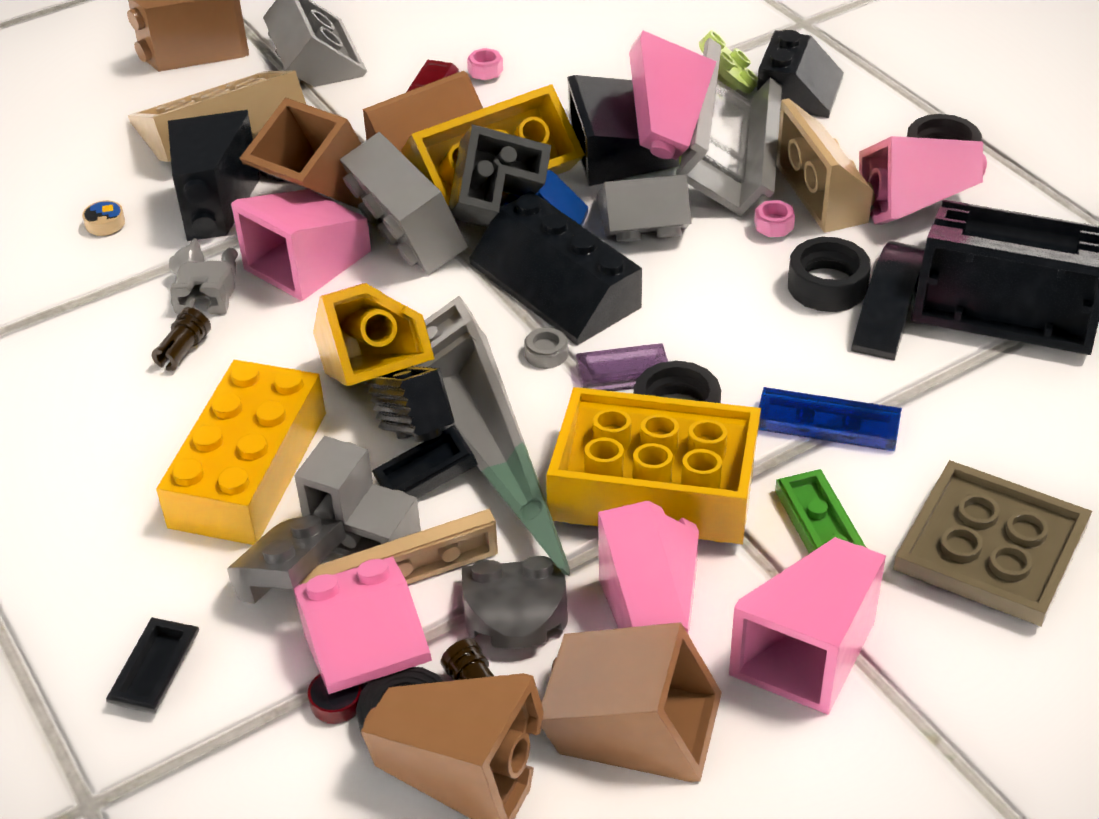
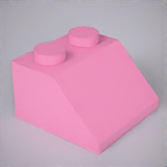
[293,556,432,694]

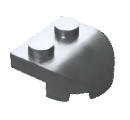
[227,515,346,604]
[461,556,568,649]

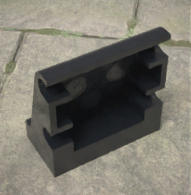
[911,199,1099,355]

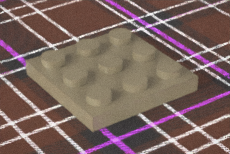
[893,460,1093,627]

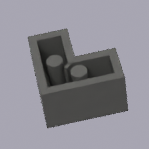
[448,124,551,227]

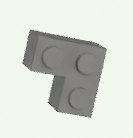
[294,436,421,556]

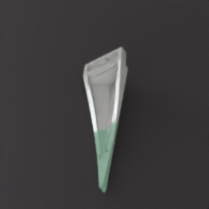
[414,296,570,576]

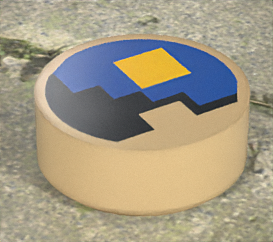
[82,200,125,236]

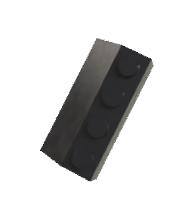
[469,191,642,346]

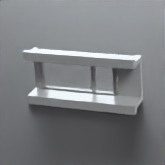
[676,38,782,217]

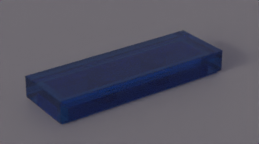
[758,387,902,452]

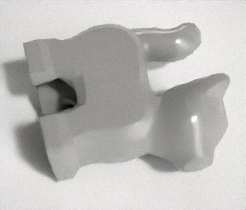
[169,238,238,314]

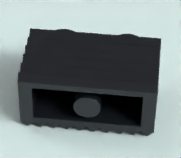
[365,366,455,442]

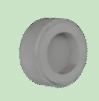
[524,327,568,368]

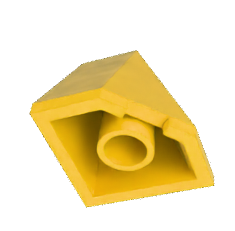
[313,283,435,386]

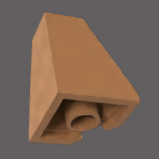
[361,673,544,819]

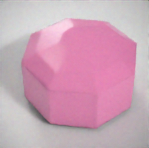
[467,48,504,81]
[754,200,795,237]

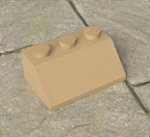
[776,98,875,233]

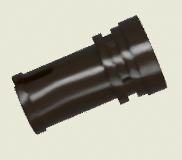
[151,307,211,371]
[440,638,494,680]

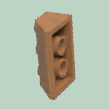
[363,70,483,154]

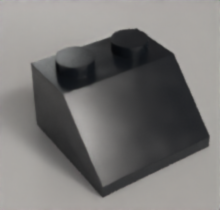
[757,30,844,118]

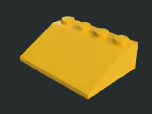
[546,387,761,545]

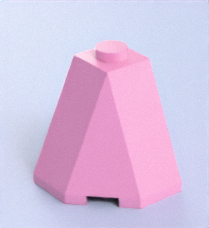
[629,30,717,160]
[859,136,987,225]
[598,501,699,635]

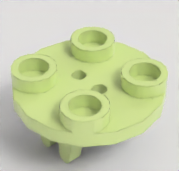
[698,30,758,102]

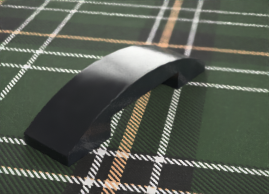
[851,241,925,361]

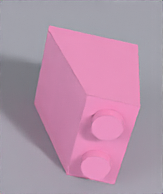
[231,189,371,301]
[729,537,886,715]

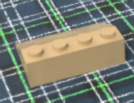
[127,71,306,162]

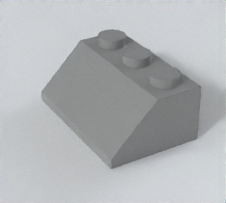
[263,0,367,87]

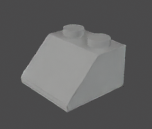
[597,174,692,242]

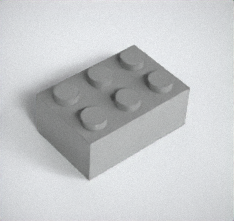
[340,132,468,276]

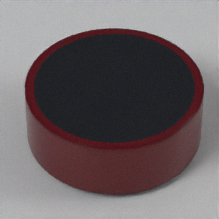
[308,674,362,724]

